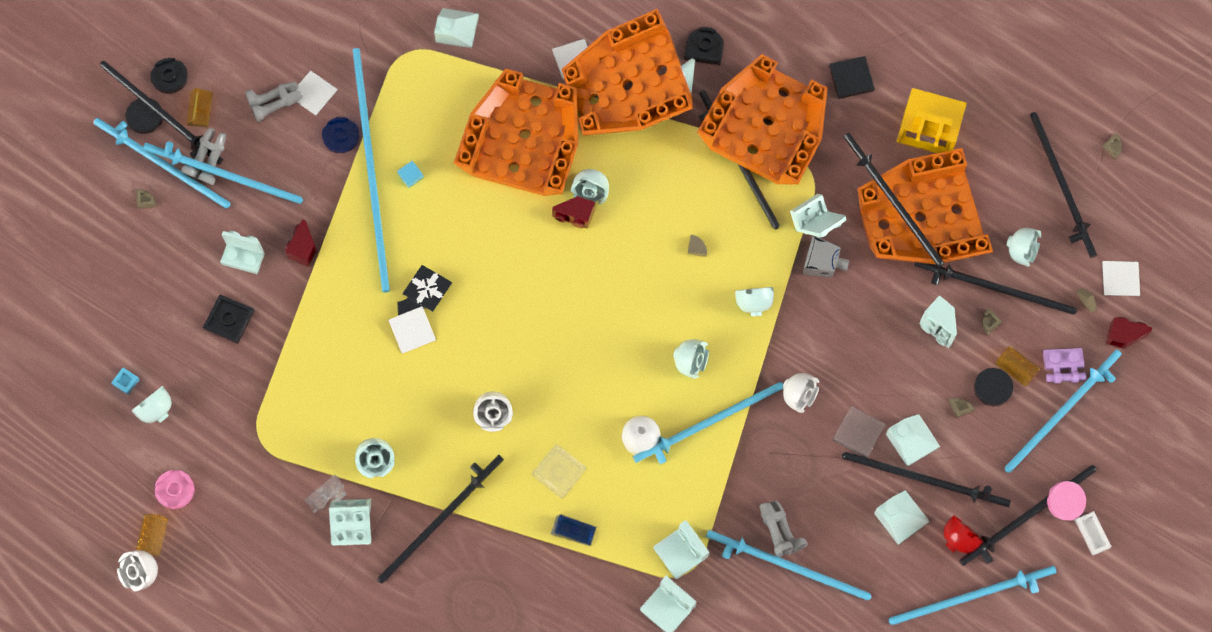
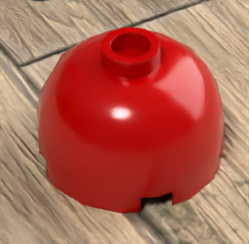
[943,515,983,554]

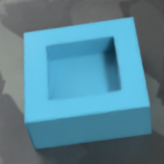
[397,161,424,188]
[111,368,140,395]

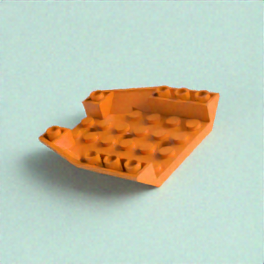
[561,9,693,135]
[697,54,828,185]
[454,68,579,196]
[858,148,993,264]

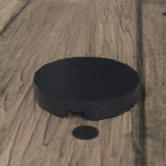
[150,58,188,94]
[125,98,163,134]
[974,368,1013,407]

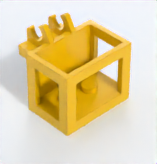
[896,88,967,153]

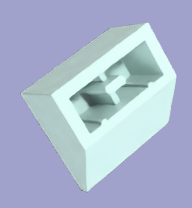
[919,295,957,348]

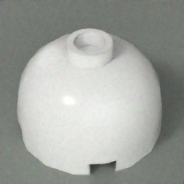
[783,373,819,413]
[473,391,513,432]
[622,415,661,455]
[117,550,158,591]

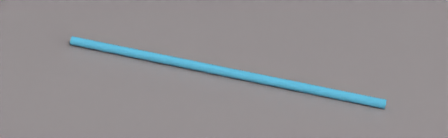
[353,48,390,293]

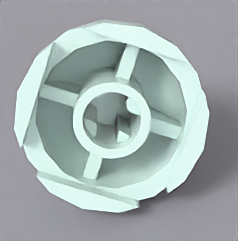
[571,169,609,205]
[1007,227,1041,267]
[735,287,774,316]
[673,339,709,379]
[131,386,172,423]
[355,438,395,478]

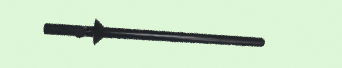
[100,61,223,165]
[698,90,780,229]
[1030,112,1097,258]
[843,133,944,267]
[914,262,1077,315]
[842,452,1011,508]
[378,454,504,584]
[959,465,1097,566]

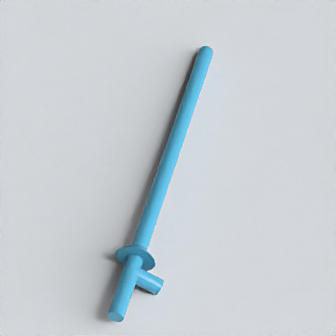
[94,118,230,208]
[143,142,303,204]
[1005,349,1122,473]
[632,382,783,464]
[706,530,871,600]
[889,565,1057,625]

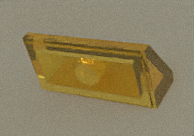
[186,88,213,127]
[996,345,1040,386]
[136,514,168,556]

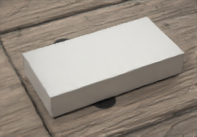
[1075,511,1112,556]

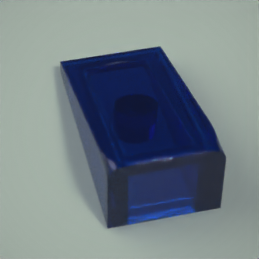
[551,514,596,546]

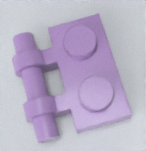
[1042,348,1086,384]

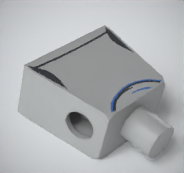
[802,236,849,278]

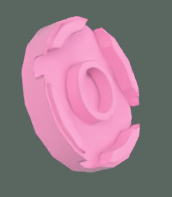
[155,470,195,509]
[1047,481,1086,521]

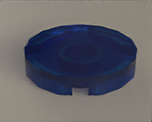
[322,117,359,153]

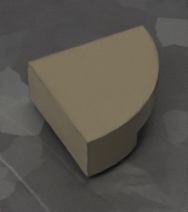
[1102,133,1122,160]
[136,189,157,209]
[688,235,707,257]
[1076,288,1097,313]
[982,308,1002,335]
[948,398,975,418]

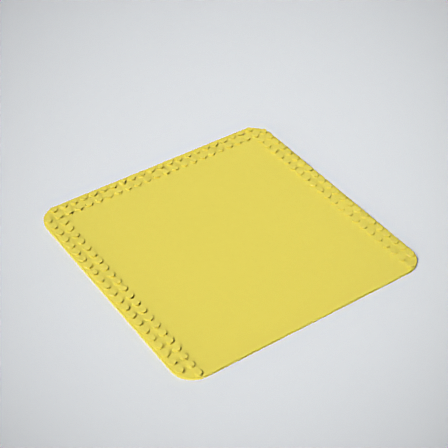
[256,49,815,578]

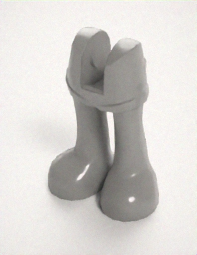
[245,82,303,122]
[181,128,226,185]
[759,500,808,557]

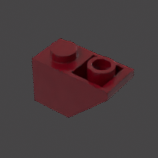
[552,196,596,229]
[285,219,317,267]
[1106,317,1152,349]

